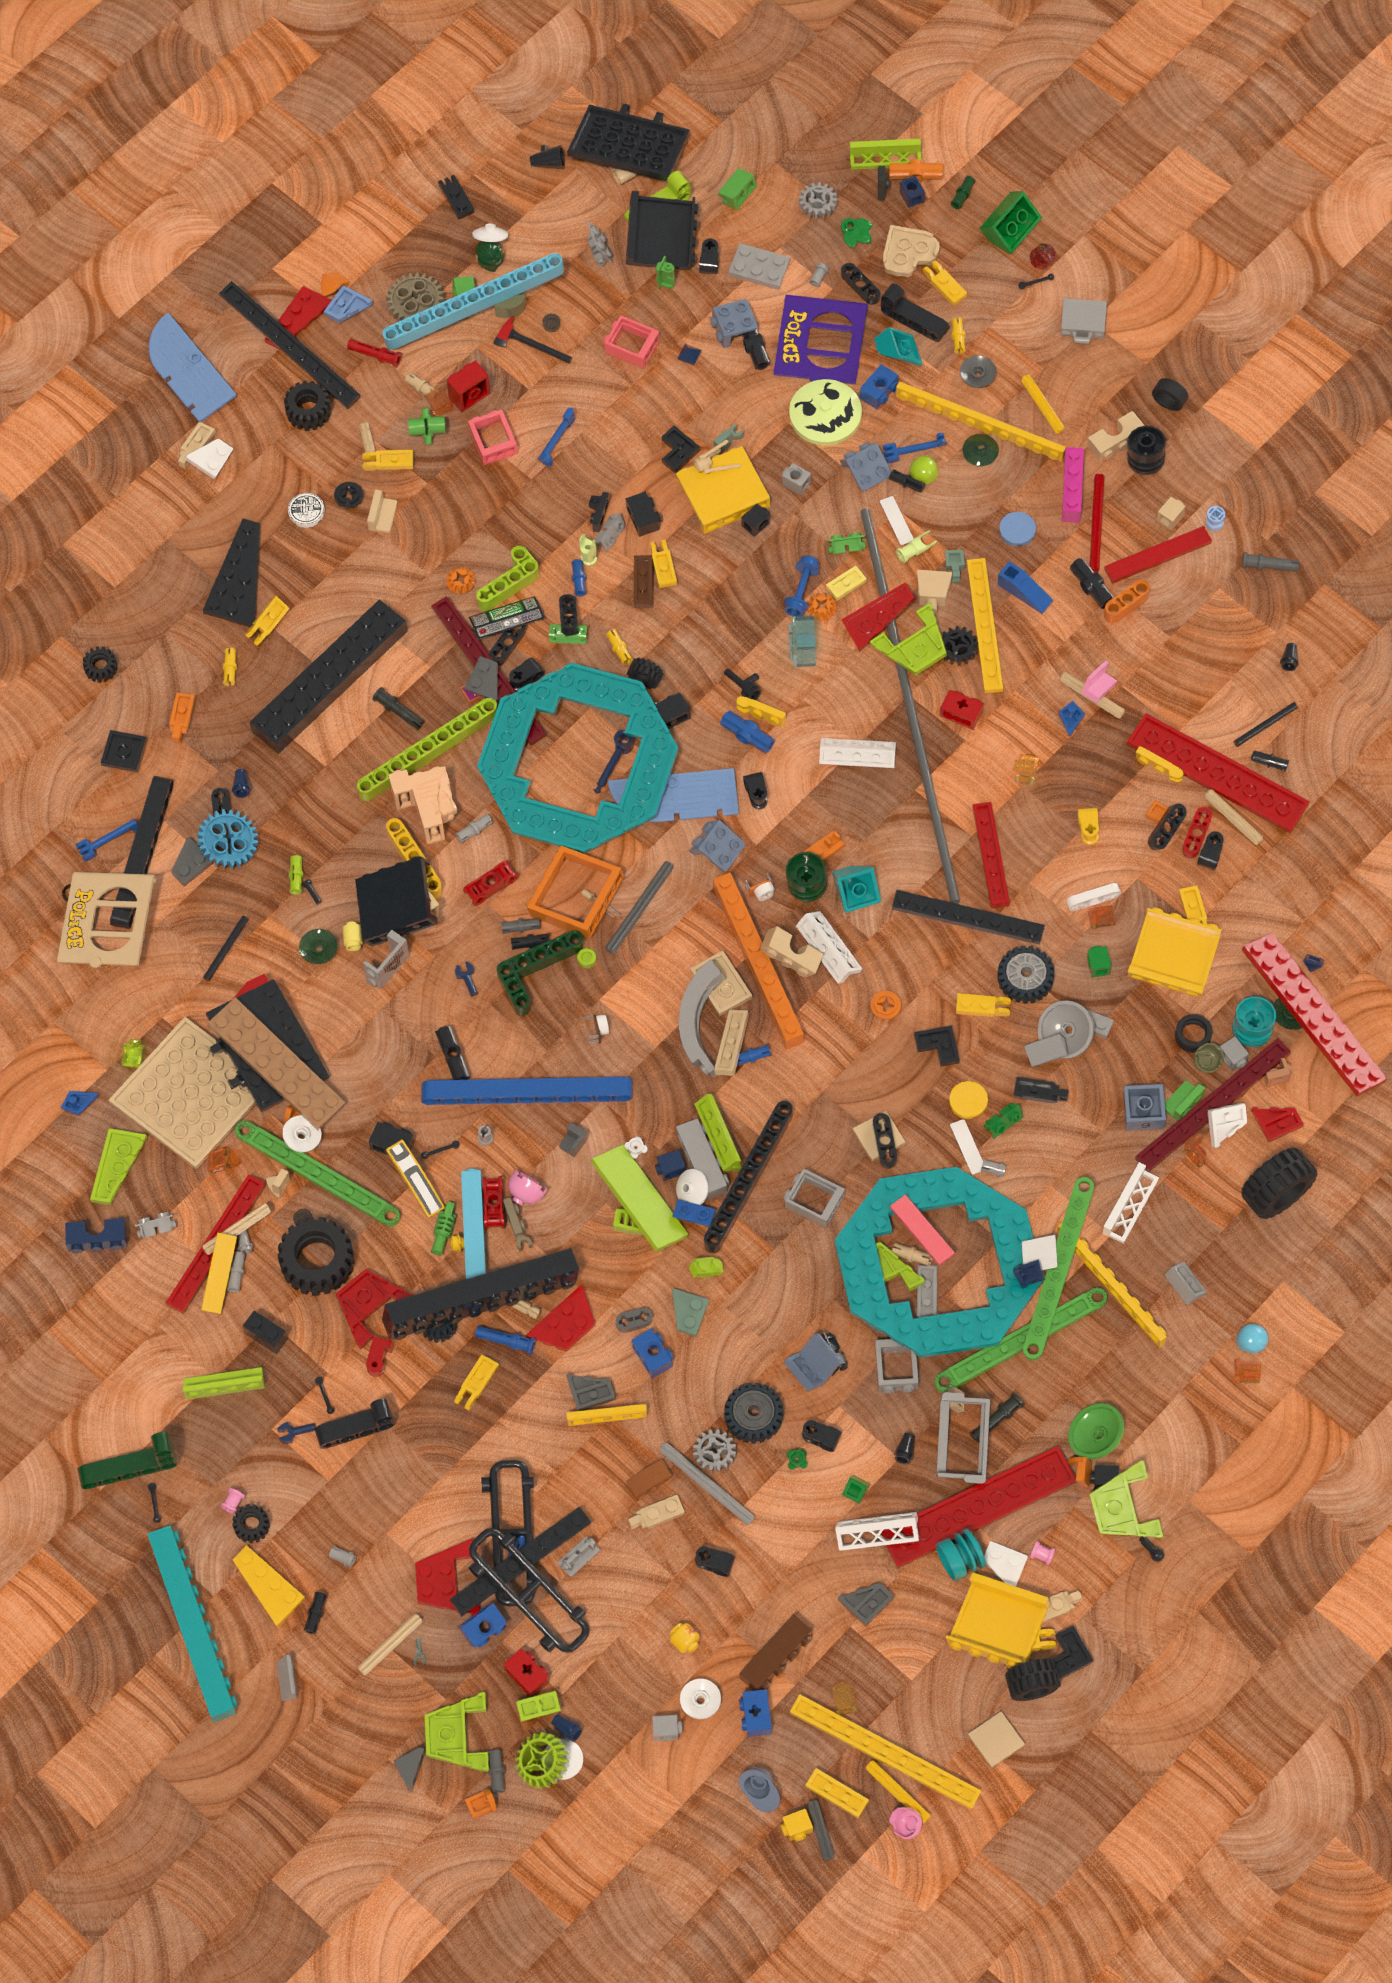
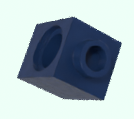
[899,176,925,208]
[655,1150,685,1181]

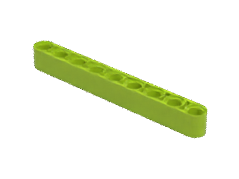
[357,698,497,801]

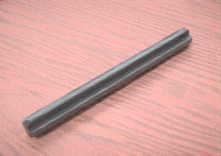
[606,861,673,954]

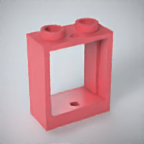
[603,315,660,369]
[468,409,518,465]

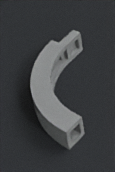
[679,959,726,1078]

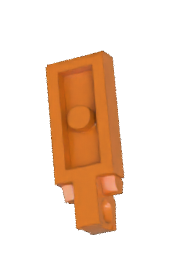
[169,693,195,743]

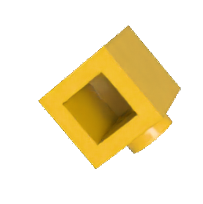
[780,1809,813,1842]

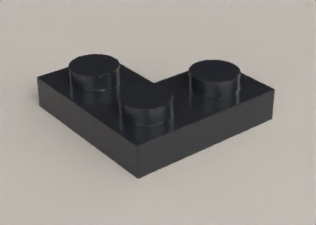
[661,426,700,473]
[914,1026,960,1067]
[1052,1626,1094,1680]

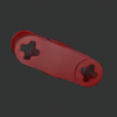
[463,860,519,906]
[483,1176,505,1230]

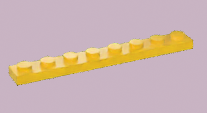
[967,558,1003,694]
[1057,1223,1167,1348]

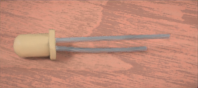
[581,889,620,917]

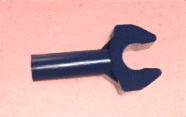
[455,961,478,997]
[277,1422,315,1444]

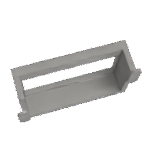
[936,1392,990,1484]

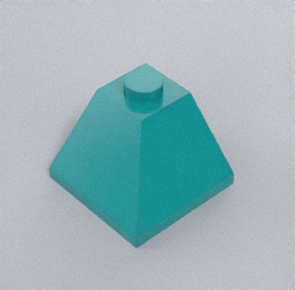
[874,327,923,366]
[832,866,881,913]

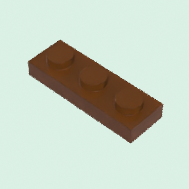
[633,555,652,608]

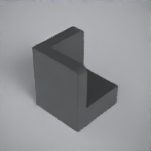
[559,1123,588,1157]

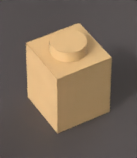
[1157,497,1186,530]

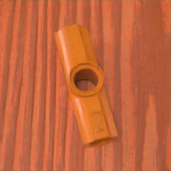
[890,159,943,182]

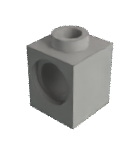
[782,463,811,496]
[1220,1037,1249,1071]
[652,1715,682,1742]

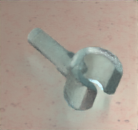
[413,1639,426,1666]

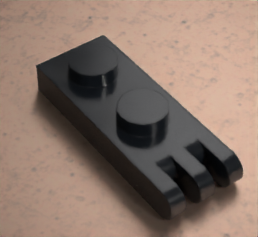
[438,175,474,220]

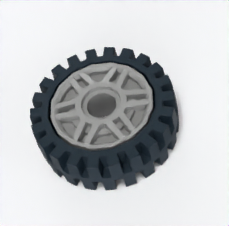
[997,946,1054,1004]

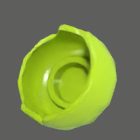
[910,456,939,484]

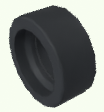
[1152,378,1188,411]
[1175,1014,1212,1053]

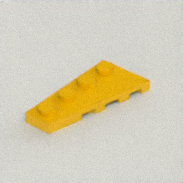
[233,1545,305,1628]

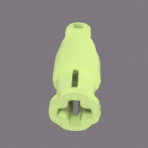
[896,530,938,563]
[579,534,597,566]

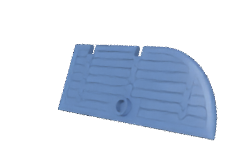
[149,313,237,422]
[608,768,739,822]

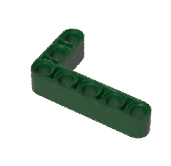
[496,930,584,1016]
[77,1432,177,1489]

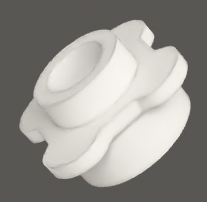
[624,1137,647,1159]

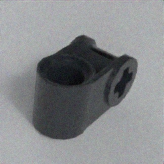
[699,238,719,274]
[509,657,545,692]
[743,772,768,810]
[1197,831,1224,870]
[802,1420,842,1452]
[695,1546,735,1577]

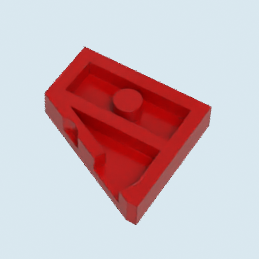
[1251,1107,1304,1142]

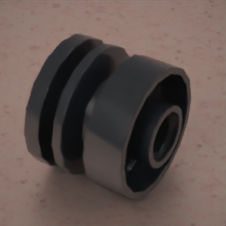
[1127,425,1166,475]

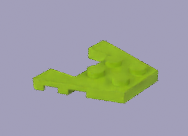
[870,603,947,675]
[857,1242,925,1318]
[1089,1460,1163,1538]
[425,1692,489,1772]

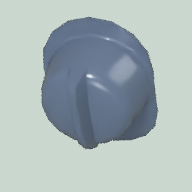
[739,1766,780,1812]

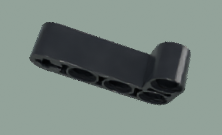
[881,283,950,342]
[314,1399,394,1449]

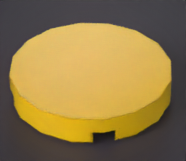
[949,1081,988,1119]

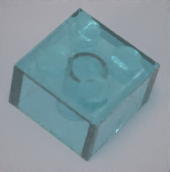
[788,616,816,667]

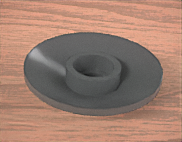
[960,355,996,388]

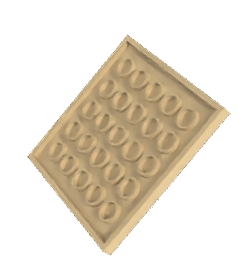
[109,1017,256,1170]

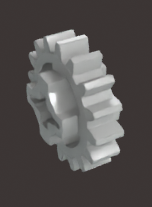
[799,182,837,219]
[693,1429,736,1473]

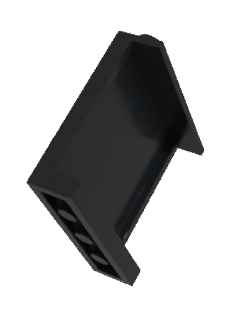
[626,191,698,270]
[355,856,438,947]

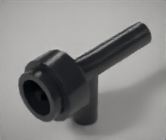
[724,668,761,700]

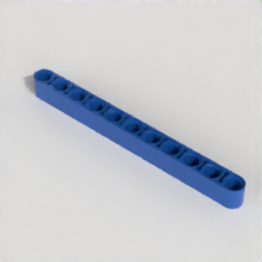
[421,1077,632,1105]

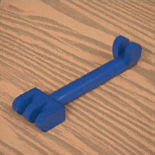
[538,408,575,467]
[882,432,946,463]
[76,819,138,861]

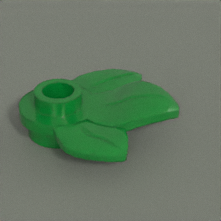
[840,218,873,248]

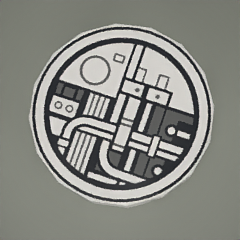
[288,493,325,528]

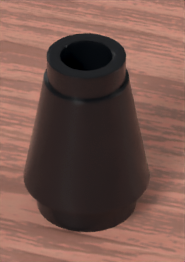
[1280,643,1299,671]
[894,1433,915,1464]

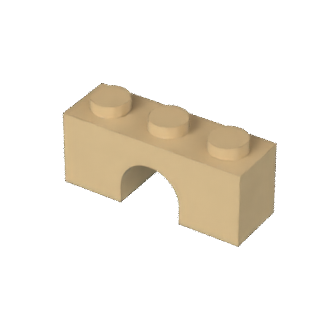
[1087,411,1145,462]
[760,926,823,977]

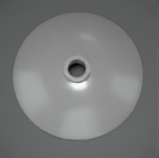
[1038,1001,1094,1059]

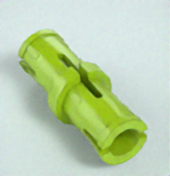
[288,855,304,895]

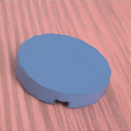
[999,512,1036,546]

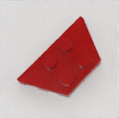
[526,1285,595,1352]

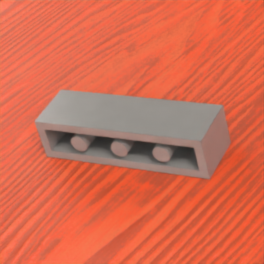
[676,1118,729,1201]

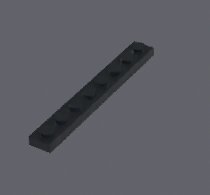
[892,890,1045,945]
[449,1507,592,1617]

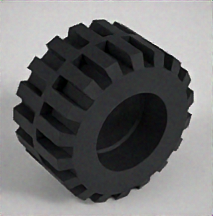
[284,381,331,431]
[1005,1659,1061,1701]

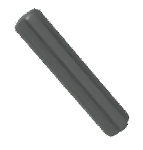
[807,1800,834,1861]

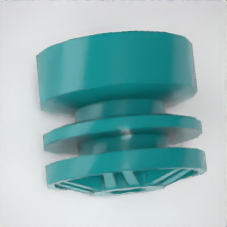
[1232,997,1276,1047]
[935,1528,986,1582]

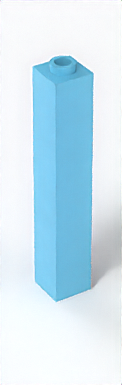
[461,1168,486,1279]

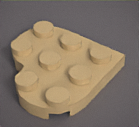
[883,225,939,277]

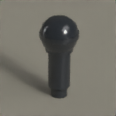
[1139,1536,1165,1562]

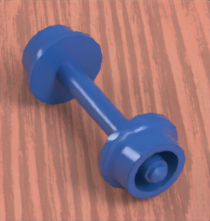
[784,555,819,617]

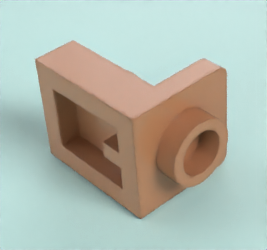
[1264,1057,1292,1087]

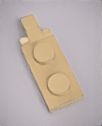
[178,422,216,469]
[628,1495,685,1529]
[1043,1591,1082,1624]

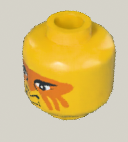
[670,1623,700,1653]

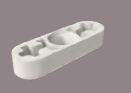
[1066,883,1121,911]

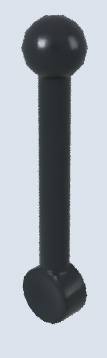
[1018,273,1054,290]
[421,1140,460,1159]
[315,1377,334,1414]
[148,1483,161,1523]

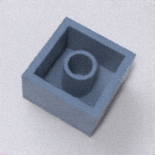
[1122,1084,1166,1131]

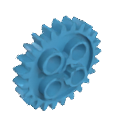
[197,809,258,869]

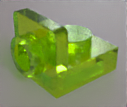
[121,1039,146,1068]

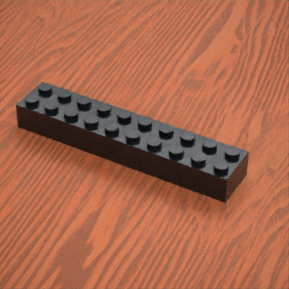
[250,599,408,754]
[382,1248,579,1340]

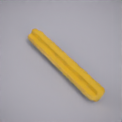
[1022,374,1064,434]
[866,1760,930,1824]

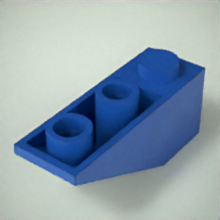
[997,561,1053,614]

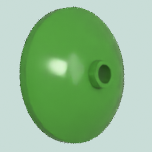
[1068,1403,1124,1459]

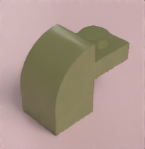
[495,279,527,318]

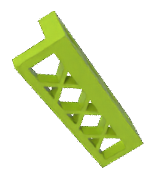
[850,139,921,170]
[694,1094,742,1172]
[182,1367,265,1400]

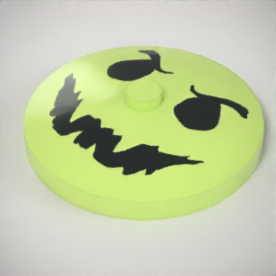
[789,379,862,446]

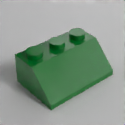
[979,191,1042,254]

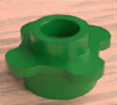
[787,1449,808,1470]

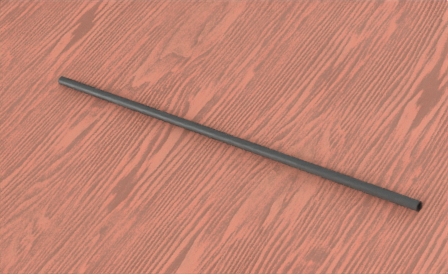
[860,509,960,904]

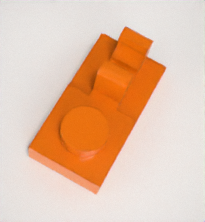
[804,831,846,862]

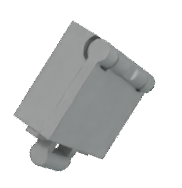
[1061,298,1107,344]

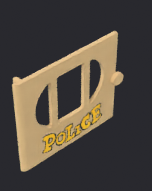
[57,872,156,968]

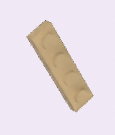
[714,1010,749,1076]

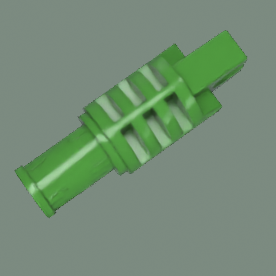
[431,1202,456,1256]

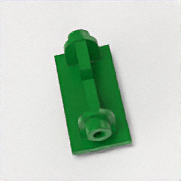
[983,1103,1024,1139]

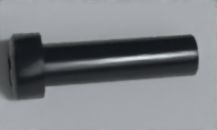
[302,879,322,905]

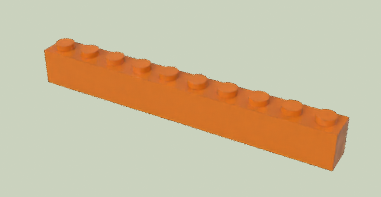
[713,872,804,1050]

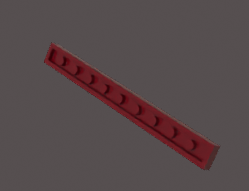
[431,596,546,746]
[1135,1038,1291,1172]

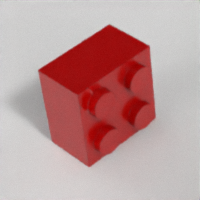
[446,360,491,413]

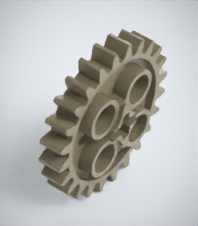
[386,272,444,323]

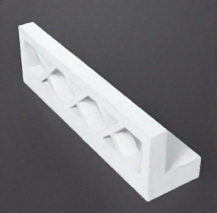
[819,738,896,768]
[796,911,862,984]
[1102,1162,1159,1244]
[835,1512,919,1551]

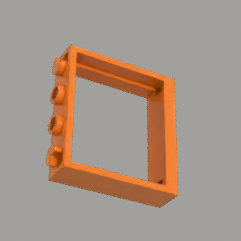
[527,846,624,939]

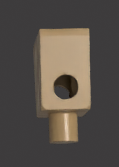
[917,570,952,613]

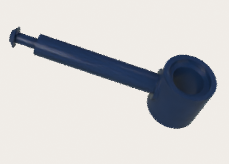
[593,730,634,794]

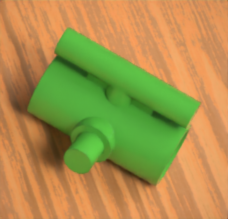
[408,407,446,444]

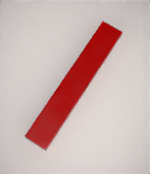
[1104,526,1212,584]
[972,802,1010,909]

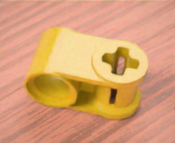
[1078,807,1099,845]

